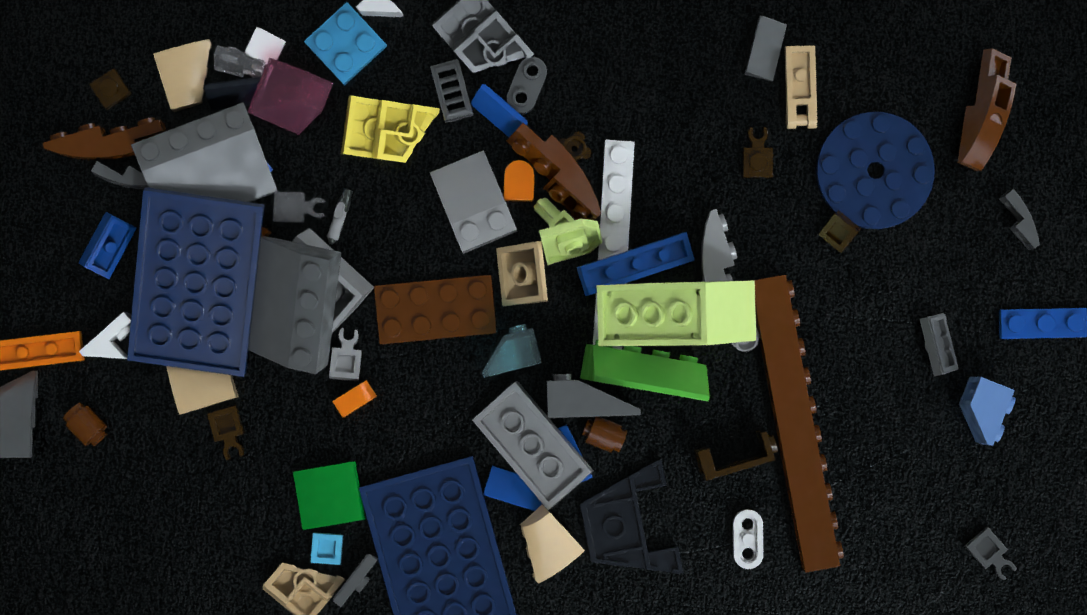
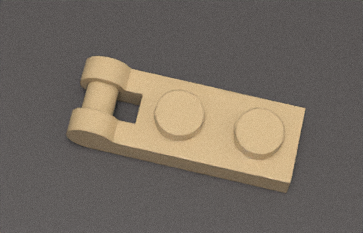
[785,46,817,129]

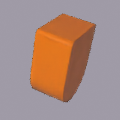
[504,160,534,202]
[332,380,377,417]

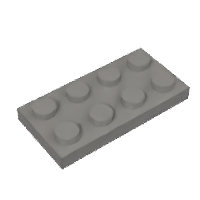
[472,381,594,510]

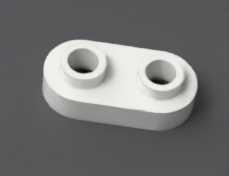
[732,509,763,569]

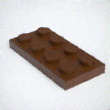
[374,275,497,345]

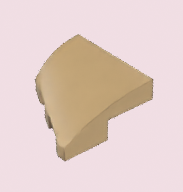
[153,39,212,112]
[166,366,239,415]
[520,505,585,584]
[263,563,345,615]

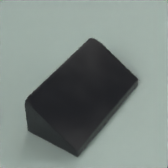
[204,77,269,110]

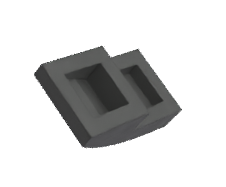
[91,161,148,189]
[999,189,1040,250]

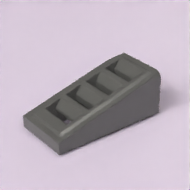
[430,59,474,123]

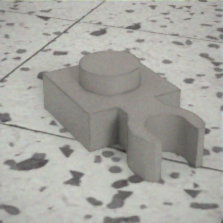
[329,328,362,381]

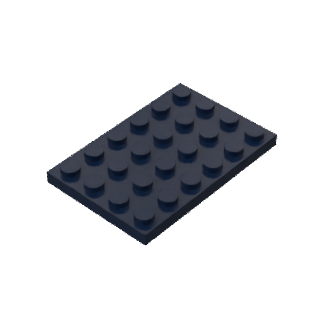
[127,187,264,377]
[359,456,517,615]

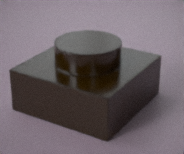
[90,68,132,110]
[818,210,861,253]

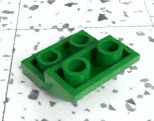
[293,461,365,530]

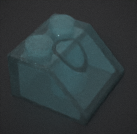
[482,324,542,378]

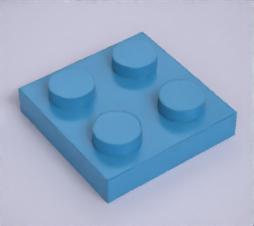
[304,2,387,86]

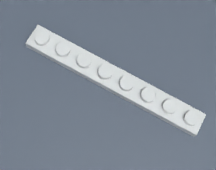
[593,140,635,350]

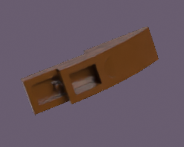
[958,48,1016,171]
[43,117,166,160]
[507,123,601,220]

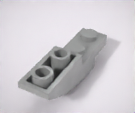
[700,209,737,282]

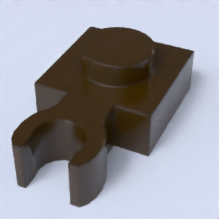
[743,127,773,178]
[207,406,245,460]

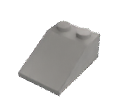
[430,150,517,254]

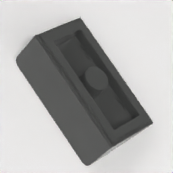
[744,15,787,81]

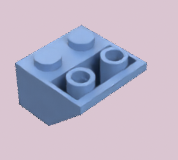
[959,377,1015,446]

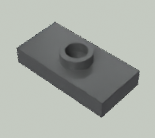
[920,313,959,376]
[333,552,378,607]

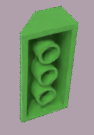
[580,340,710,402]

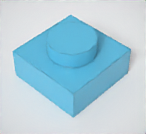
[311,532,343,565]

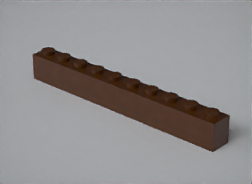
[755,275,844,573]

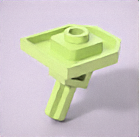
[534,198,602,265]

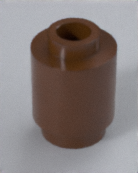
[63,402,107,446]
[582,416,628,452]

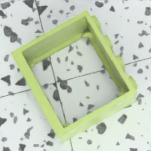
[597,280,756,346]

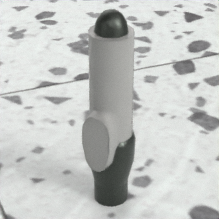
[327,188,353,244]

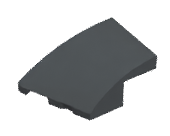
[431,0,534,73]
[0,371,38,458]

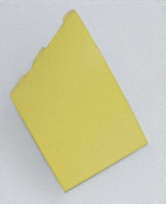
[341,96,440,163]

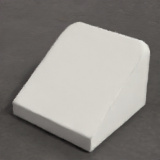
[245,27,286,68]

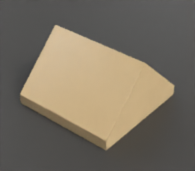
[496,241,548,306]

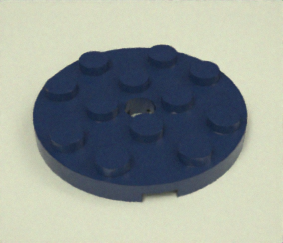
[816,112,935,229]

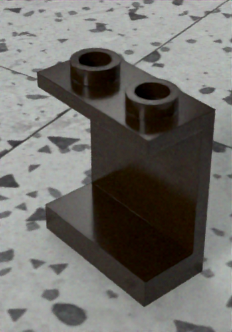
[694,430,778,481]

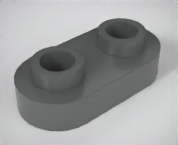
[507,57,547,114]

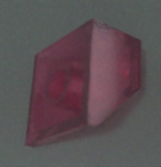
[247,58,333,135]

